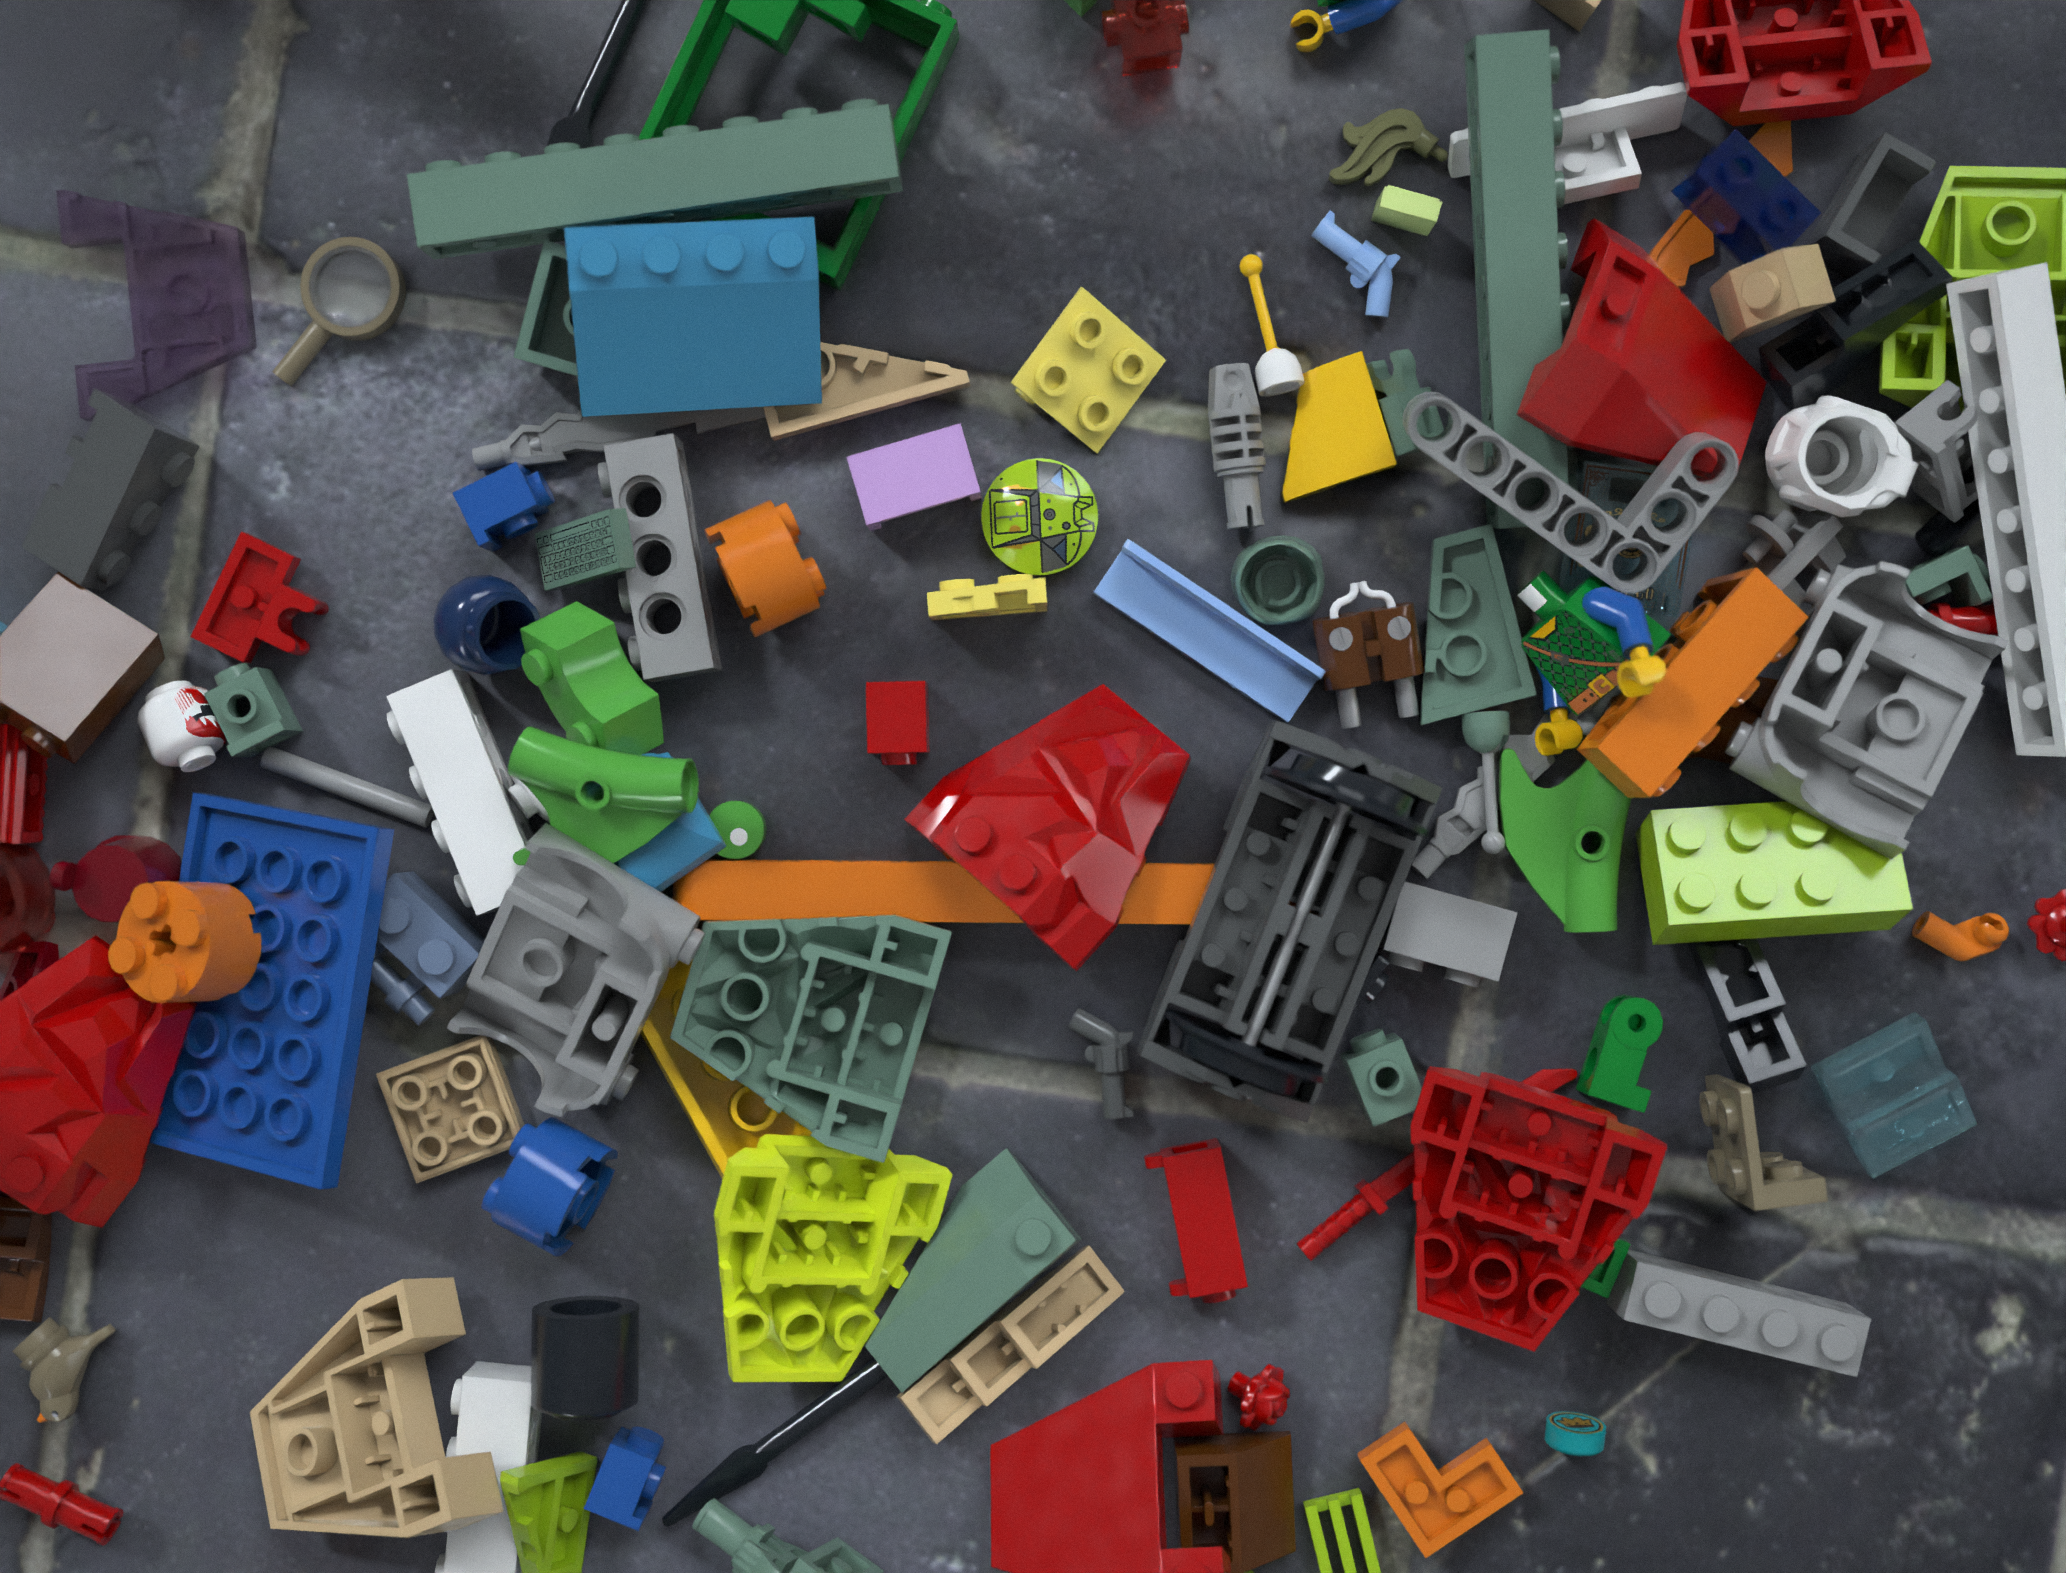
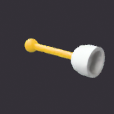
[1239,254,1305,396]

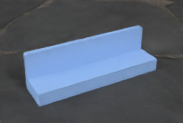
[1093,539,1326,723]

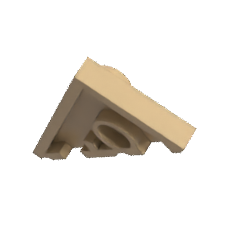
[763,341,970,441]

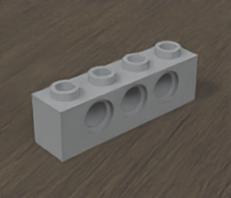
[598,433,722,682]

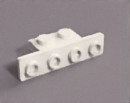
[1448,82,1687,204]

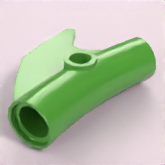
[508,726,699,866]
[1499,748,1632,933]

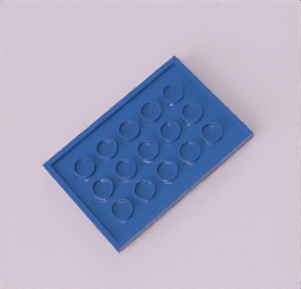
[149,792,394,1190]

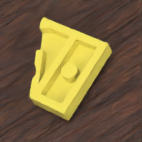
[927,574,1047,621]

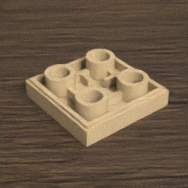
[376,1035,525,1184]

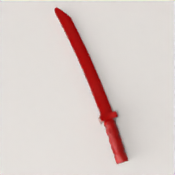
[1296,1068,1577,1261]

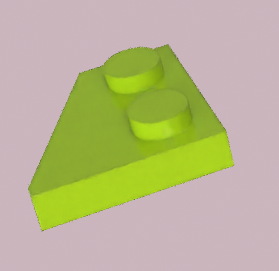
[500,1451,598,1573]

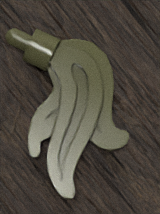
[1328,108,1448,186]

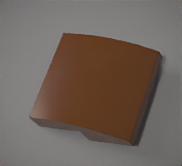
[0,1197,52,1323]

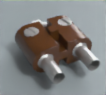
[1312,581,1424,728]

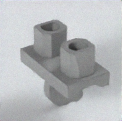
[1740,508,1846,607]

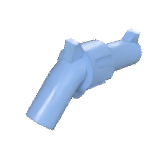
[1311,210,1401,318]

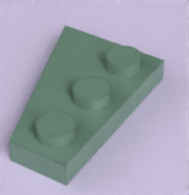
[1419,524,1537,725]

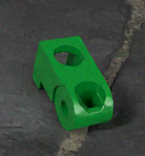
[1575,995,1663,1113]

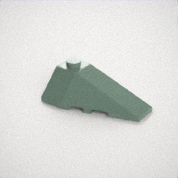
[865,1148,1082,1393]

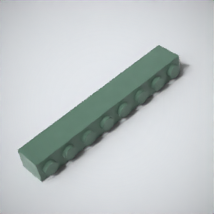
[1464,29,1578,529]
[407,99,903,260]

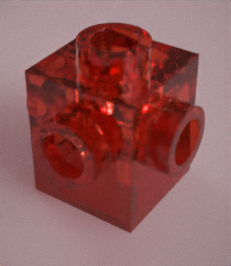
[1101,0,1189,77]

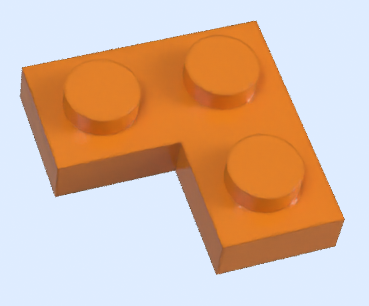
[1357,1422,1523,1558]

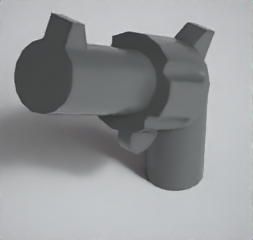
[1068,1008,1135,1119]

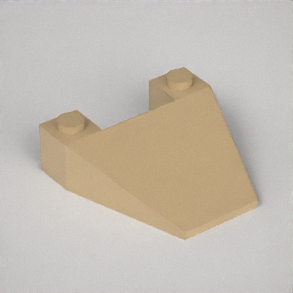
[250,1277,504,1538]

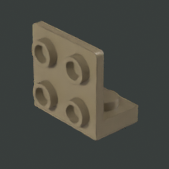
[1699,1074,1828,1211]

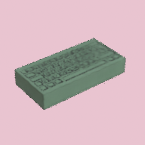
[535,508,636,591]

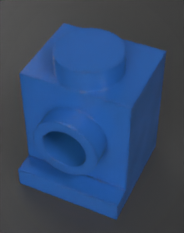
[453,462,555,552]
[584,1426,666,1531]

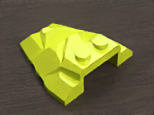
[714,1134,953,1382]

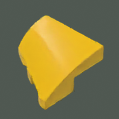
[1281,351,1397,503]

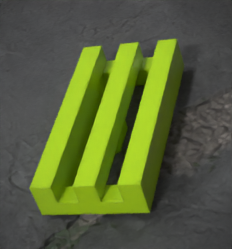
[1303,1488,1381,1573]

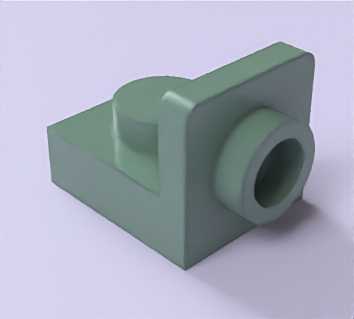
[1905,545,1993,607]

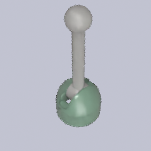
[1461,711,1510,854]

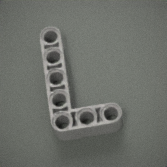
[1403,392,1739,593]

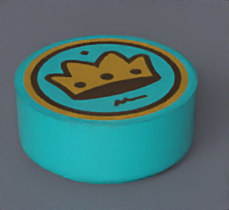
[1544,1411,1606,1456]

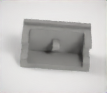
[1895,380,1978,523]

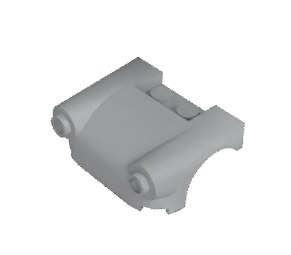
[1724,561,2009,860]
[447,823,706,1117]

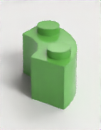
[520,601,664,755]

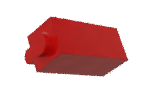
[1144,1138,1248,1303]

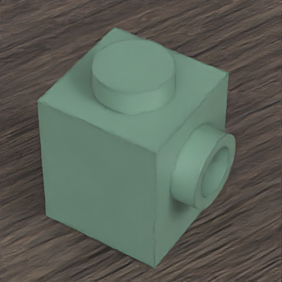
[1340,1029,1422,1127]

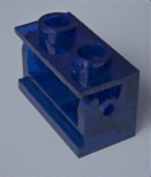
[1671,129,1821,264]

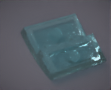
[1811,1012,1977,1179]

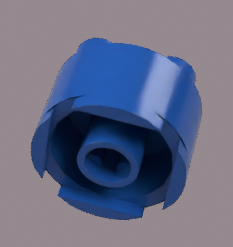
[481,1117,618,1257]

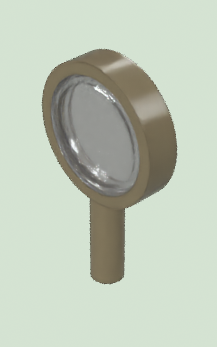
[272,237,406,386]

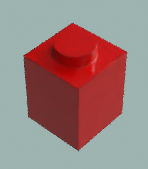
[866,681,930,765]

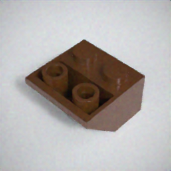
[1173,1431,1296,1573]

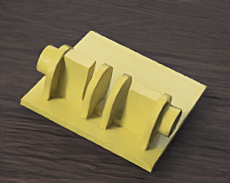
[1010,287,1166,454]

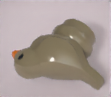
[12,1317,116,1423]

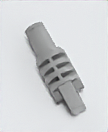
[1208,363,1266,530]

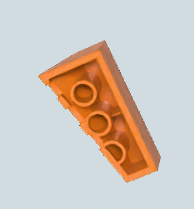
[1576,567,1809,798]

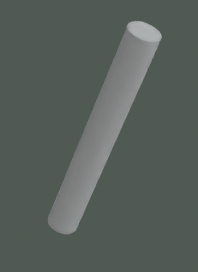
[260,746,434,828]

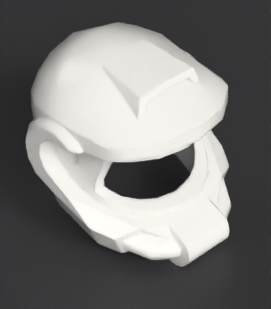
[1765,396,1919,517]

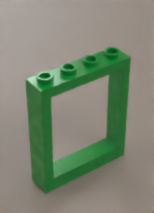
[639,0,959,291]

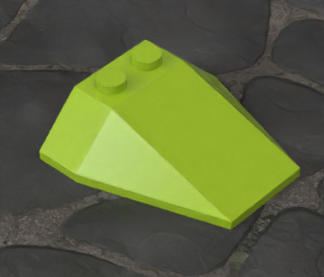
[1879,166,2066,414]

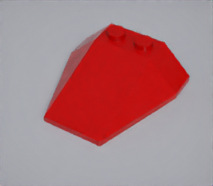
[1676,0,1932,126]

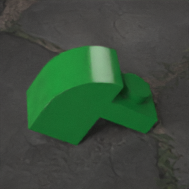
[724,0,872,56]

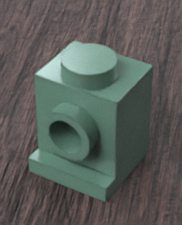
[204,663,303,757]

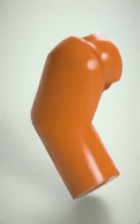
[1912,911,2009,962]

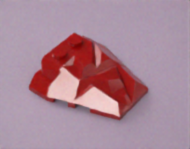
[904,684,1191,972]
[0,935,197,1228]
[1410,1066,1667,1352]

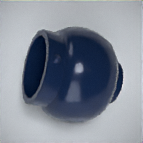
[433,575,541,675]

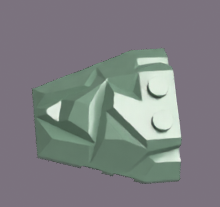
[670,914,952,1163]

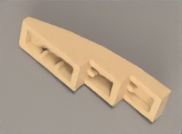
[897,1245,1125,1444]

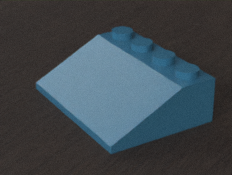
[564,217,822,417]

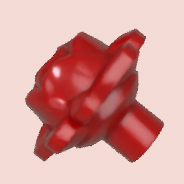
[2027,888,2066,961]
[1228,1364,1291,1431]

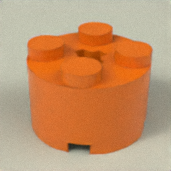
[704,500,827,638]
[108,881,262,1003]

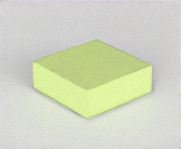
[1371,185,1442,236]

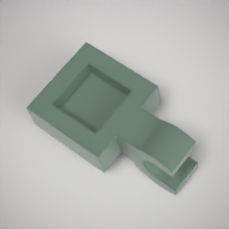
[1366,349,1444,456]

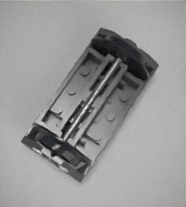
[1137,720,1443,1123]

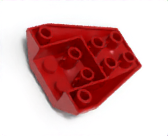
[1517,218,1767,478]

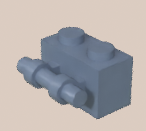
[370,871,485,1026]

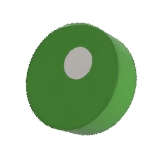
[709,801,767,859]

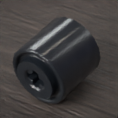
[531,1296,639,1421]

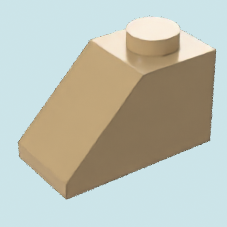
[1709,244,1836,343]

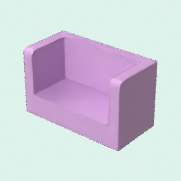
[847,423,982,531]

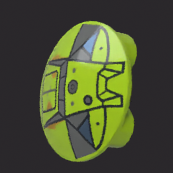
[981,458,1098,576]

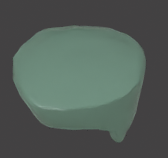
[1230,535,1325,625]

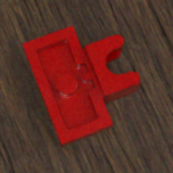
[190,531,329,664]

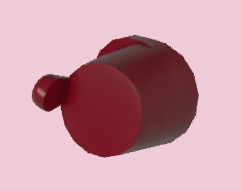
[49,835,182,923]

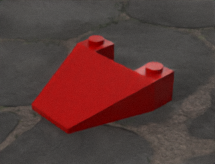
[990,1360,1231,1573]

